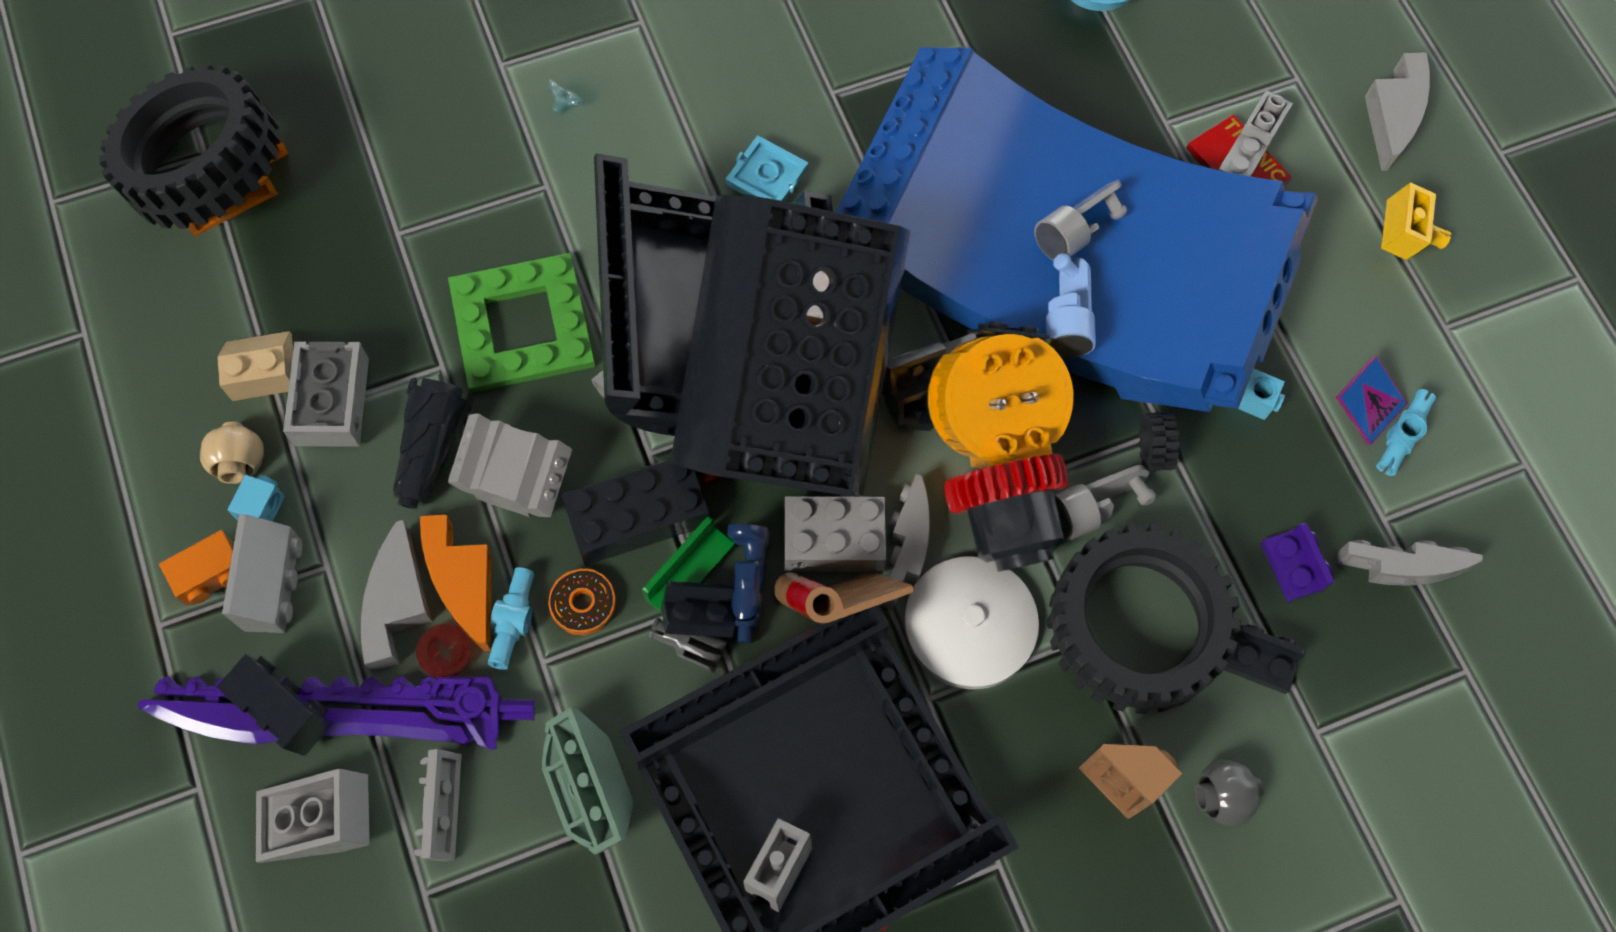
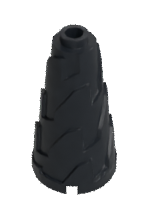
[393,377,474,509]

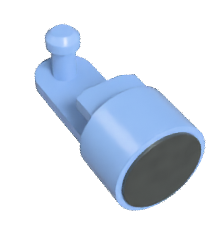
[1046,253,1096,357]

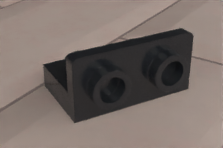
[661,581,735,637]
[1224,624,1306,694]

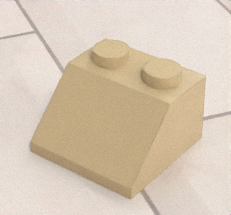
[217,331,293,401]

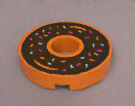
[548,568,616,636]

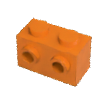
[159,530,234,607]

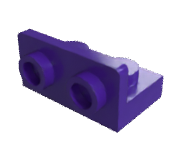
[1260,522,1334,603]

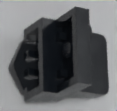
[882,341,946,431]

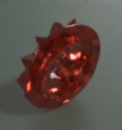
[416,624,472,677]

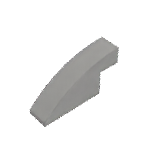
[1365,52,1430,171]
[361,520,432,672]

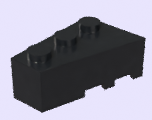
[217,654,333,756]

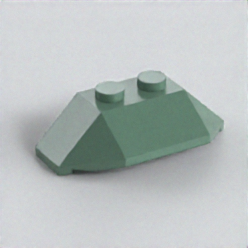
[542,707,634,855]

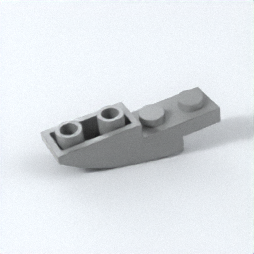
[1218,90,1293,176]
[881,474,930,610]
[1337,540,1483,586]

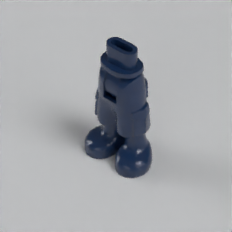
[728,524,770,644]

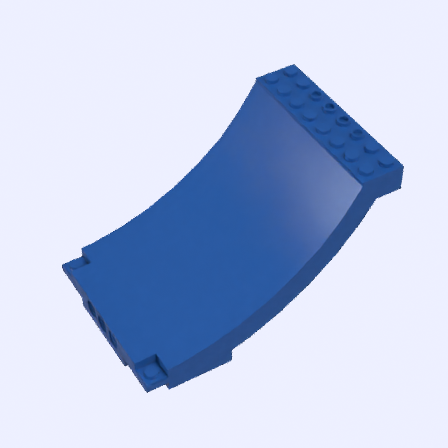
[836,47,1318,412]

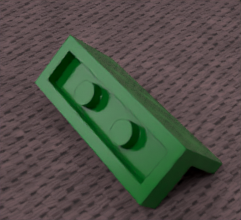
[642,516,735,614]

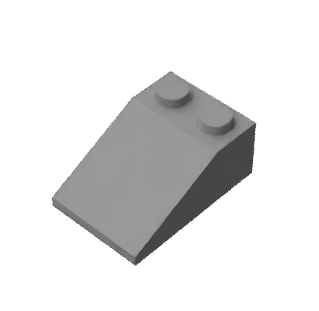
[256,768,370,863]

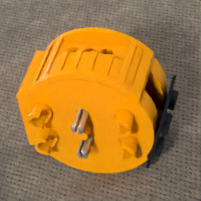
[928,322,1073,469]

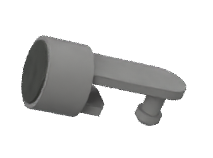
[1034,180,1127,261]
[1054,465,1156,541]

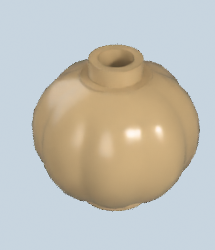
[200,422,264,484]

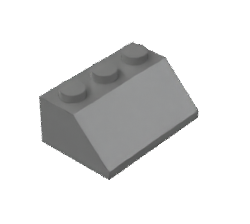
[222,514,302,633]

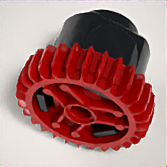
[944,454,1069,572]

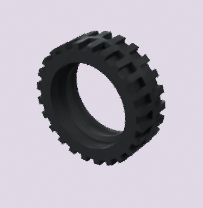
[99,65,280,229]
[1047,524,1241,714]

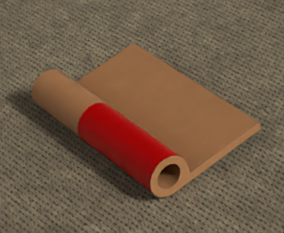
[774,572,914,623]

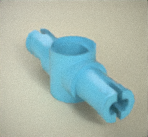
[1376,389,1437,476]
[488,567,534,670]

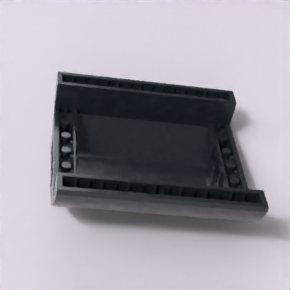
[594,153,833,436]
[620,606,1019,932]

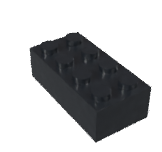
[561,459,709,566]

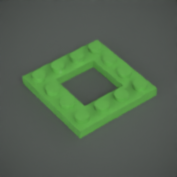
[448,253,595,393]

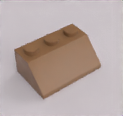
[1079,744,1182,819]

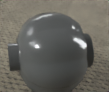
[1194,760,1263,827]

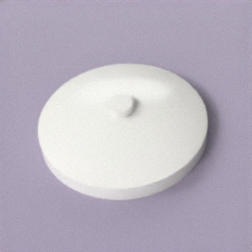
[904,556,1039,689]

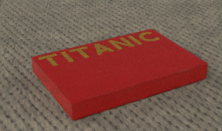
[1186,114,1292,185]

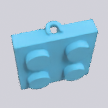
[725,135,808,201]

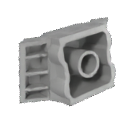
[448,414,572,517]

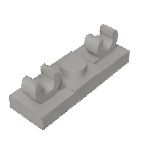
[414,749,462,862]

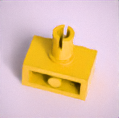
[1381,182,1451,260]

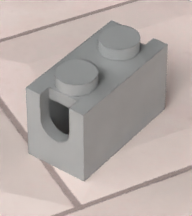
[743,818,812,912]

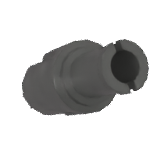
[649,618,727,673]

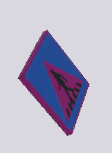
[1336,355,1408,445]

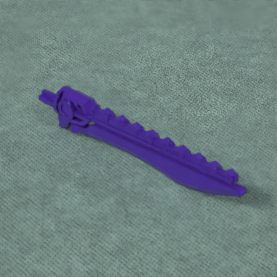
[137,676,536,750]

